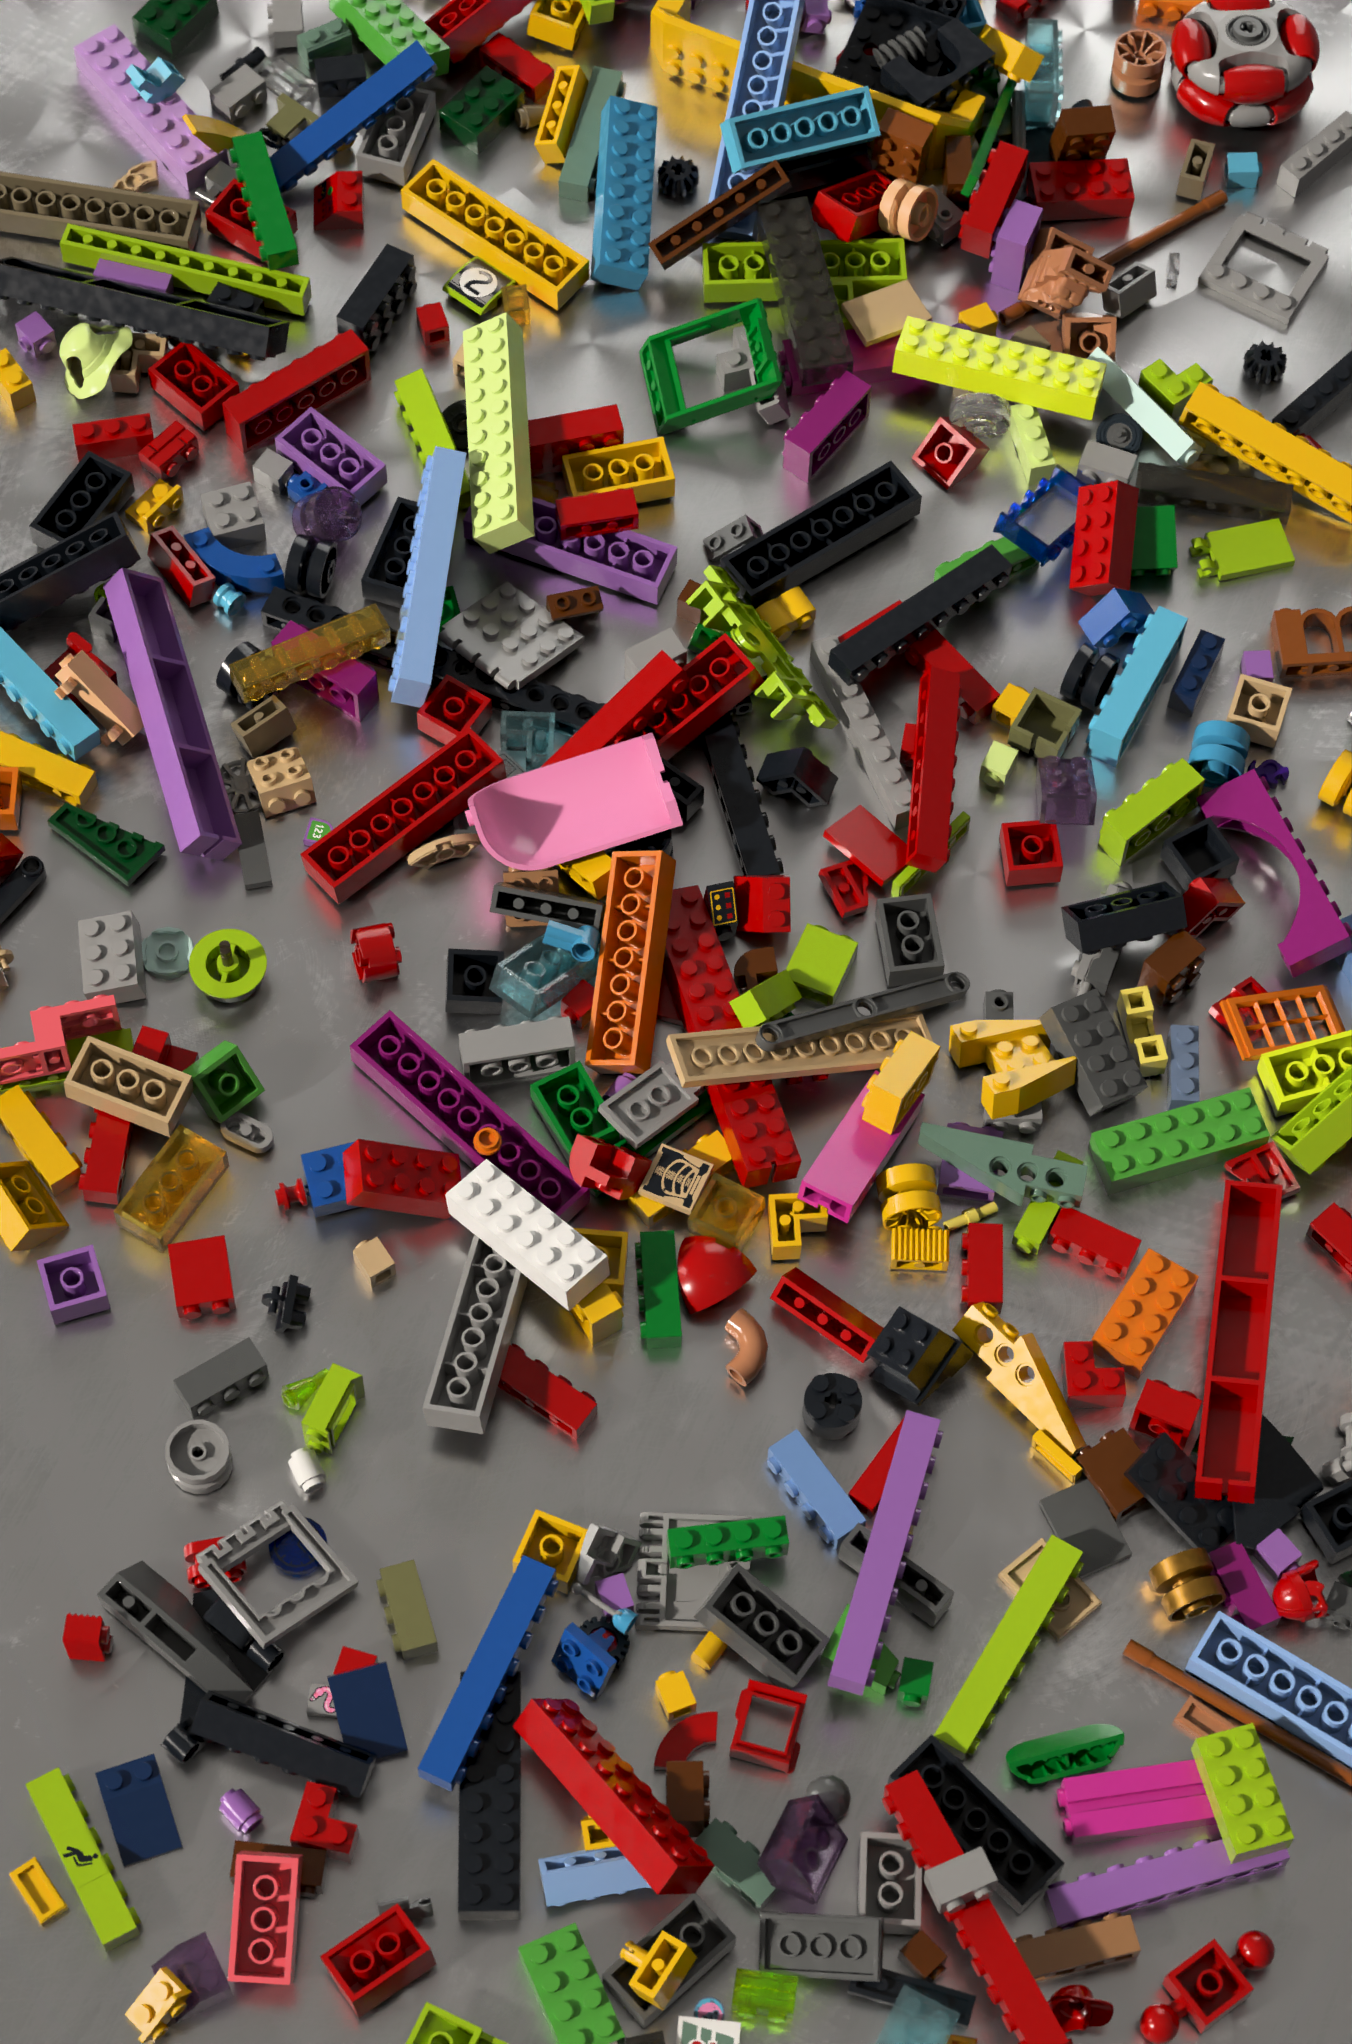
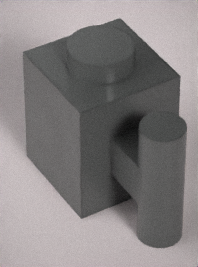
[195,160,243,206]

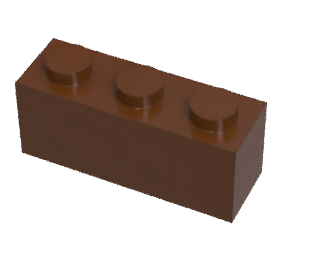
[230,1840,328,1897]

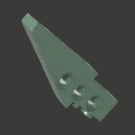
[918,1122,1088,1208]

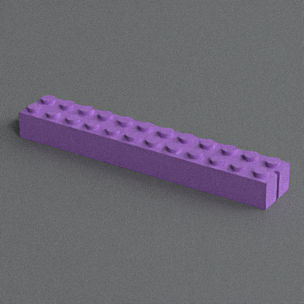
[103,568,242,861]

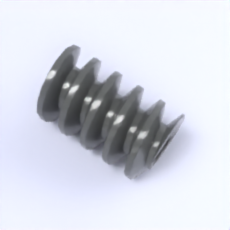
[872,26,928,69]

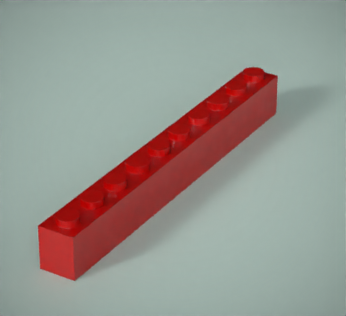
[882,1770,1069,2044]

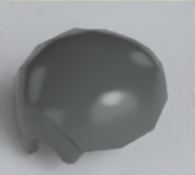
[805,1775,851,1822]

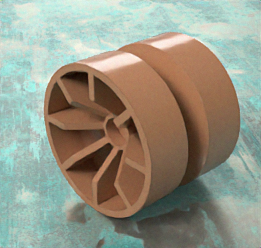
[1110,30,1167,97]

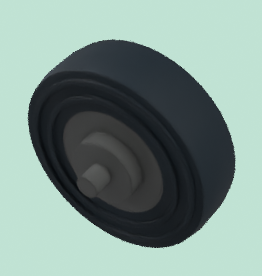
[1096,413,1143,454]

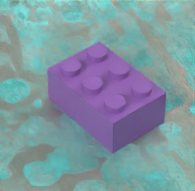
[988,199,1043,293]

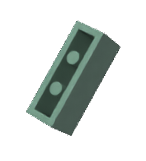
[694,1817,785,1913]

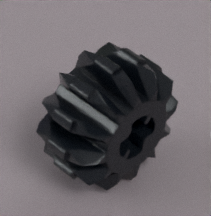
[657,155,699,198]
[1243,340,1287,385]

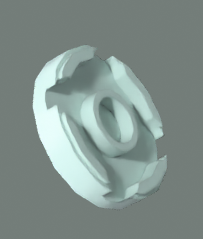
[142,927,194,980]

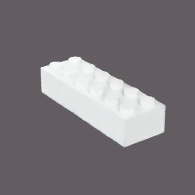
[445,1159,610,1311]

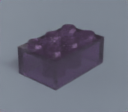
[1035,756,1097,825]

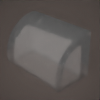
[257,57,317,103]

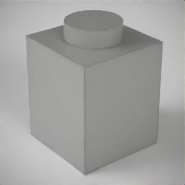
[252,448,294,495]

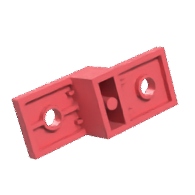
[0,995,122,1085]

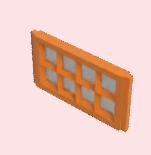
[1219,985,1346,1061]

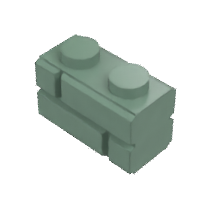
[296,18,353,69]

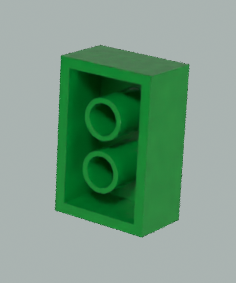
[530,1061,620,1164]

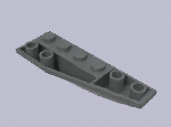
[97,1561,254,1703]

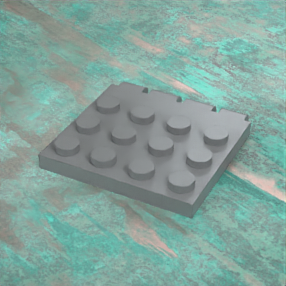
[438,581,584,690]

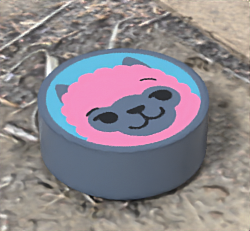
[694,1997,725,2020]

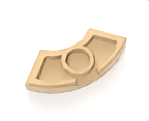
[113,160,159,193]
[406,833,481,869]

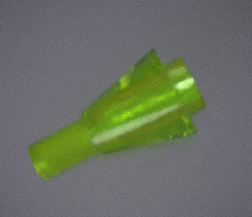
[281,1368,329,1410]

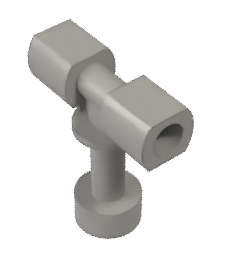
[1322,1413,1352,1485]

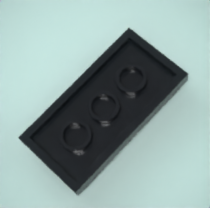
[1123,1432,1234,1553]

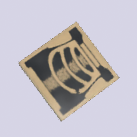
[639,1143,714,1216]

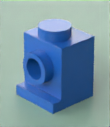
[287,471,329,516]

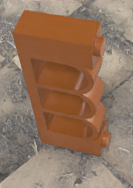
[1270,606,1352,678]

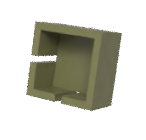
[1007,687,1082,766]

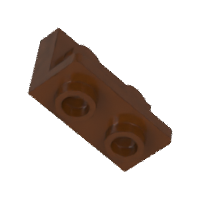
[546,585,603,621]

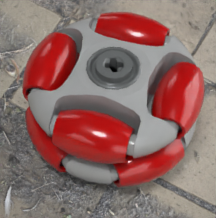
[1170,0,1320,127]

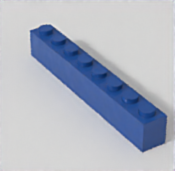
[269,40,438,193]
[418,1555,559,1792]

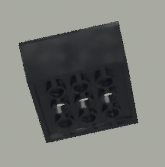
[828,0,966,99]

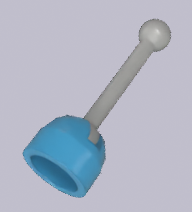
[572,1583,638,1635]

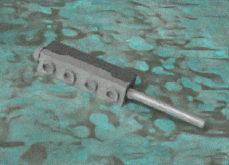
[1053,881,1132,1060]

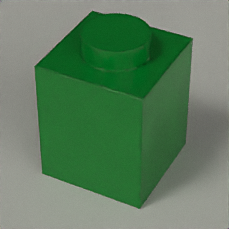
[897,1657,934,1707]

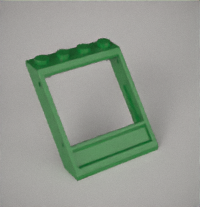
[639,298,782,435]

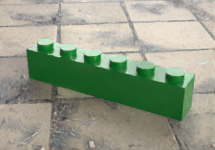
[229,131,299,271]

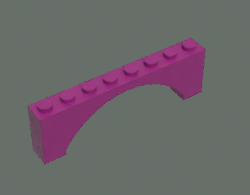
[1196,769,1352,978]

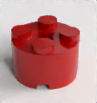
[350,923,402,983]

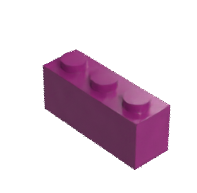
[1208,1541,1281,1634]

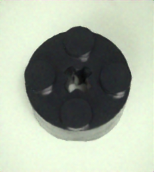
[802,1373,862,1440]

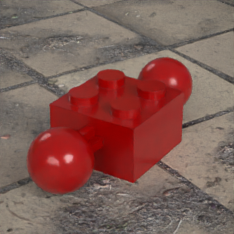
[1139,1930,1275,2044]

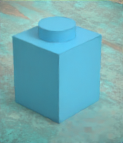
[1224,152,1262,188]

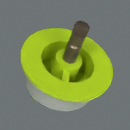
[189,929,267,1003]

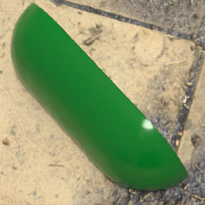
[1006,1724,1124,1784]

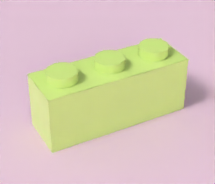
[1007,404,1056,486]

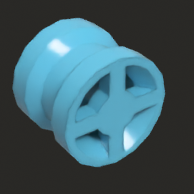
[213,582,246,616]

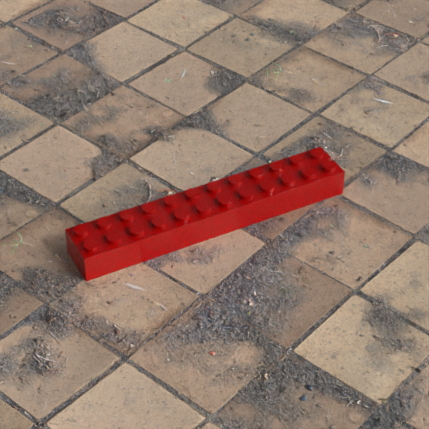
[663,885,802,1189]
[1195,1180,1283,1504]

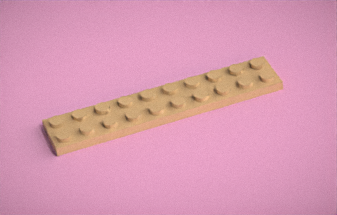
[666,1011,939,1088]

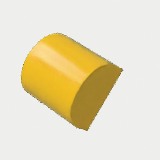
[690,1631,728,1671]

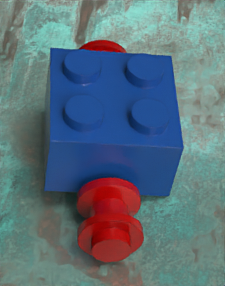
[275,1142,359,1218]

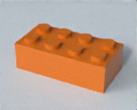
[1091,1248,1199,1379]

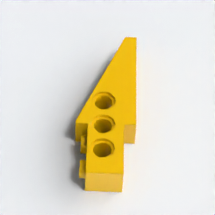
[952,1302,1087,1457]

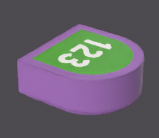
[303,817,333,846]

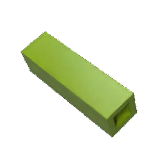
[1012,1150,1084,1255]

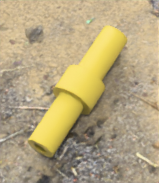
[943,1201,998,1232]

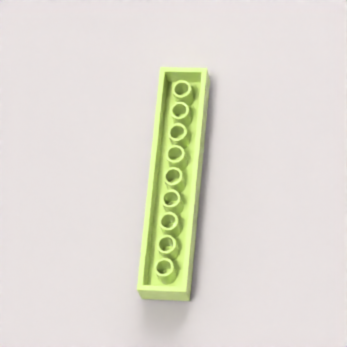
[463,312,535,554]

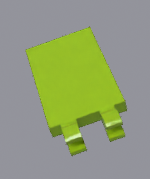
[1189,518,1295,581]

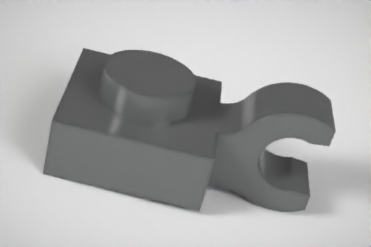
[377,1896,434,1925]

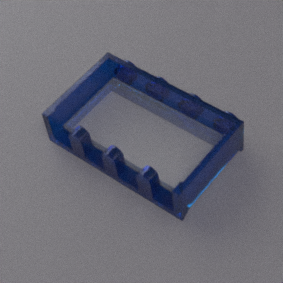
[993,464,1088,567]

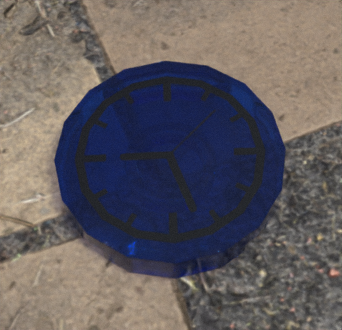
[268,1517,327,1575]

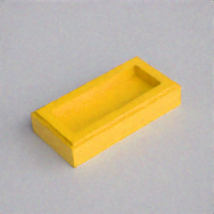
[1032,1429,1082,1483]
[9,1857,69,1926]

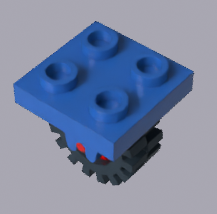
[551,1616,630,1700]

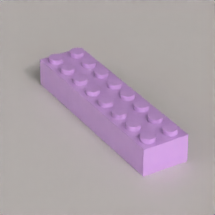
[74,24,229,192]

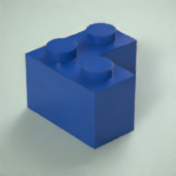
[1078,587,1155,649]

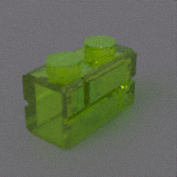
[731,1968,798,2023]

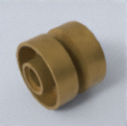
[1148,1548,1226,1622]

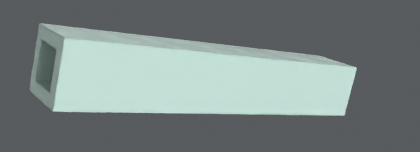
[1087,347,1204,468]

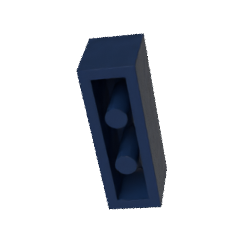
[1167,629,1225,717]

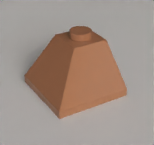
[1062,313,1117,361]

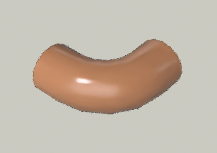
[724,1308,768,1387]

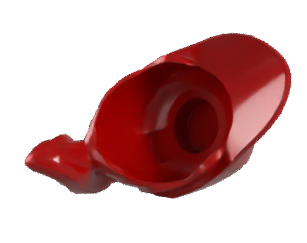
[1047,1985,1114,2033]

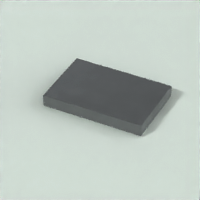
[1039,1479,1132,1579]

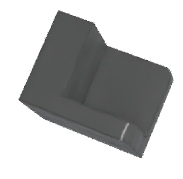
[88,596,118,643]

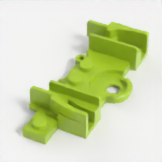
[686,565,839,729]

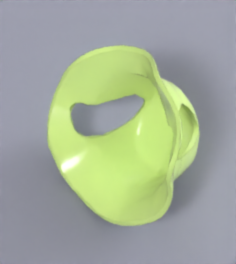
[59,323,133,399]

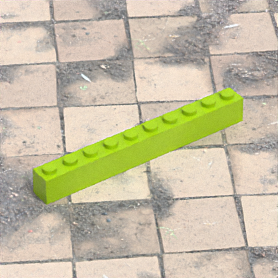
[60,223,312,316]

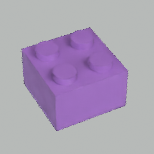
[37,1244,111,1324]

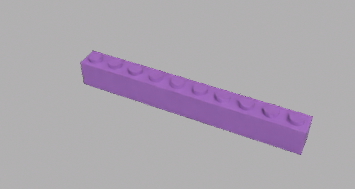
[827,1410,943,1696]

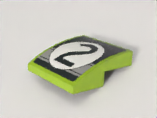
[442,256,516,316]

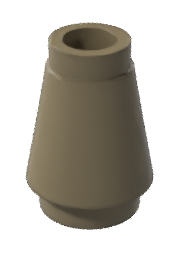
[514,105,546,129]

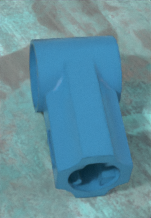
[542,920,600,962]

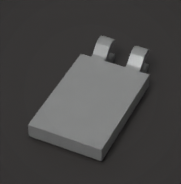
[598,1060,705,1150]

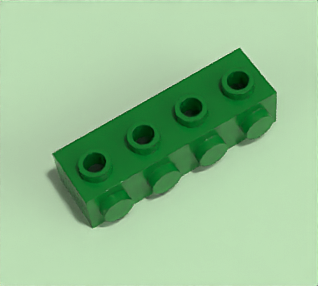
[666,1515,789,1569]

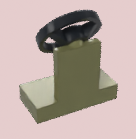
[259,93,319,150]

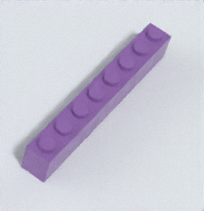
[1043,1839,1290,1930]

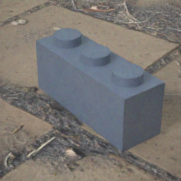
[1167,1024,1199,1111]

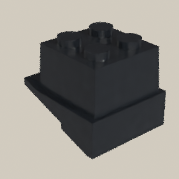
[867,1306,974,1406]

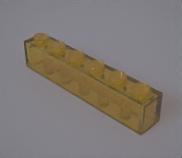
[229,603,391,704]

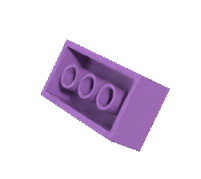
[275,407,388,515]

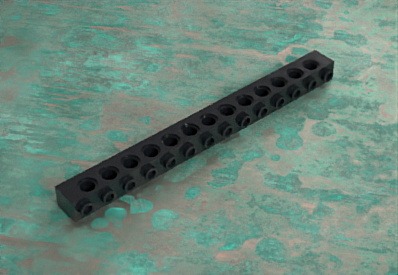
[261,586,605,737]

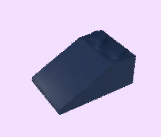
[95,1754,183,1868]

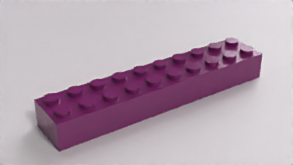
[350,1010,590,1223]

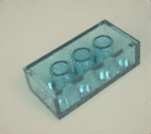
[1024,18,1064,127]
[489,933,600,1020]

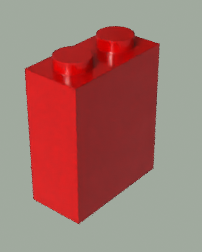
[167,1235,236,1319]

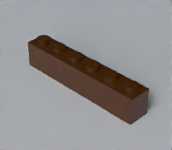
[648,160,792,270]

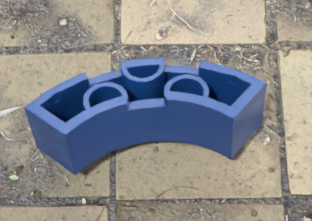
[184,527,286,595]

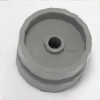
[165,1419,233,1494]

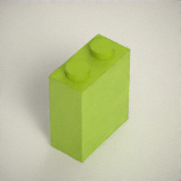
[786,923,858,1007]

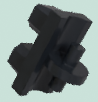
[261,1274,311,1333]

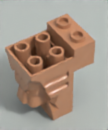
[1018,227,1115,320]

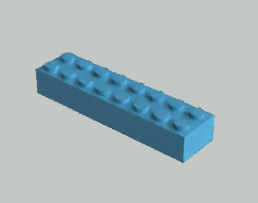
[590,95,658,291]

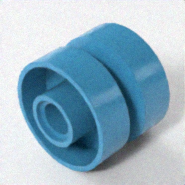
[1188,720,1251,789]

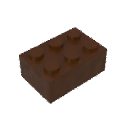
[1048,105,1116,162]

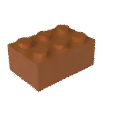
[871,107,934,185]

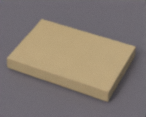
[840,280,932,347]
[998,1538,1102,1642]

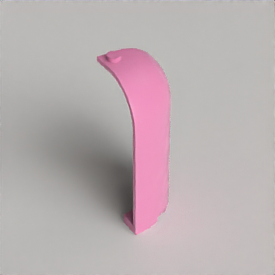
[465,733,683,871]

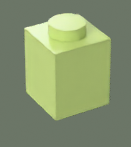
[979,740,1019,789]

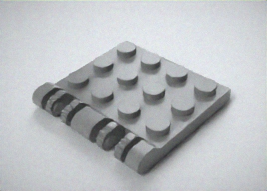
[635,1512,752,1632]

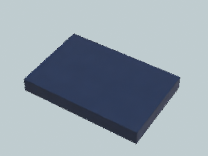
[327,1661,408,1759]

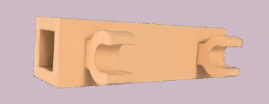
[54,650,144,747]

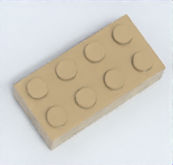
[64,1036,194,1137]

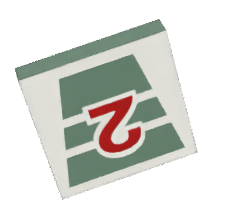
[676,2016,741,2044]

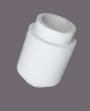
[288,1447,326,1493]

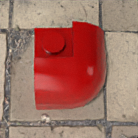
[569,1134,652,1200]

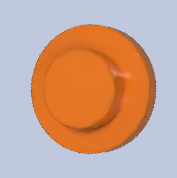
[473,1127,502,1156]

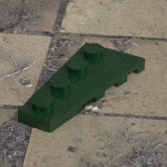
[47,803,165,887]

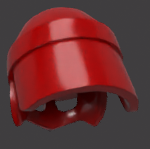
[1272,1559,1329,1622]

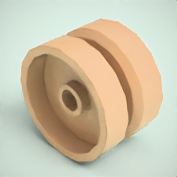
[878,178,938,242]

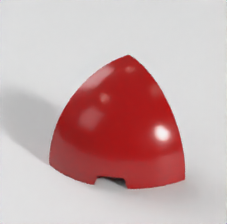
[677,1236,757,1314]

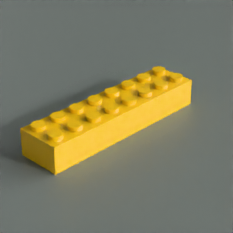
[401,159,589,311]
[1178,382,1352,524]

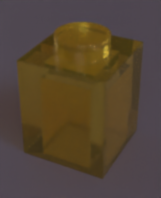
[501,284,530,326]

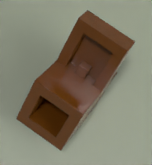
[733,947,778,995]

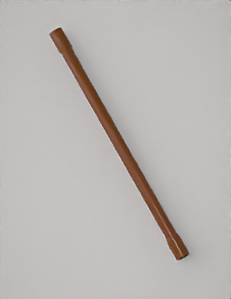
[998,189,1228,326]
[1123,1639,1352,1787]

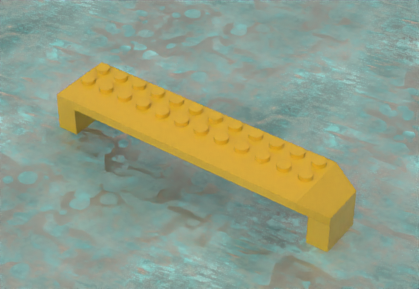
[650,0,986,170]

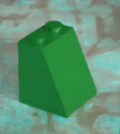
[1131,505,1178,578]

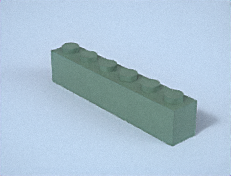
[559,66,626,202]

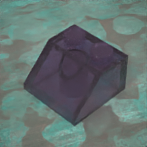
[151,1932,233,2024]

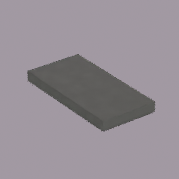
[759,1911,884,1982]

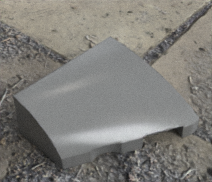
[577,1523,642,1585]

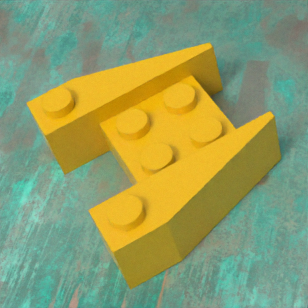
[949,1020,1077,1120]

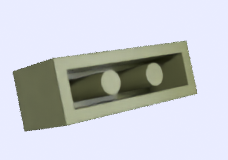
[376,1559,438,1660]

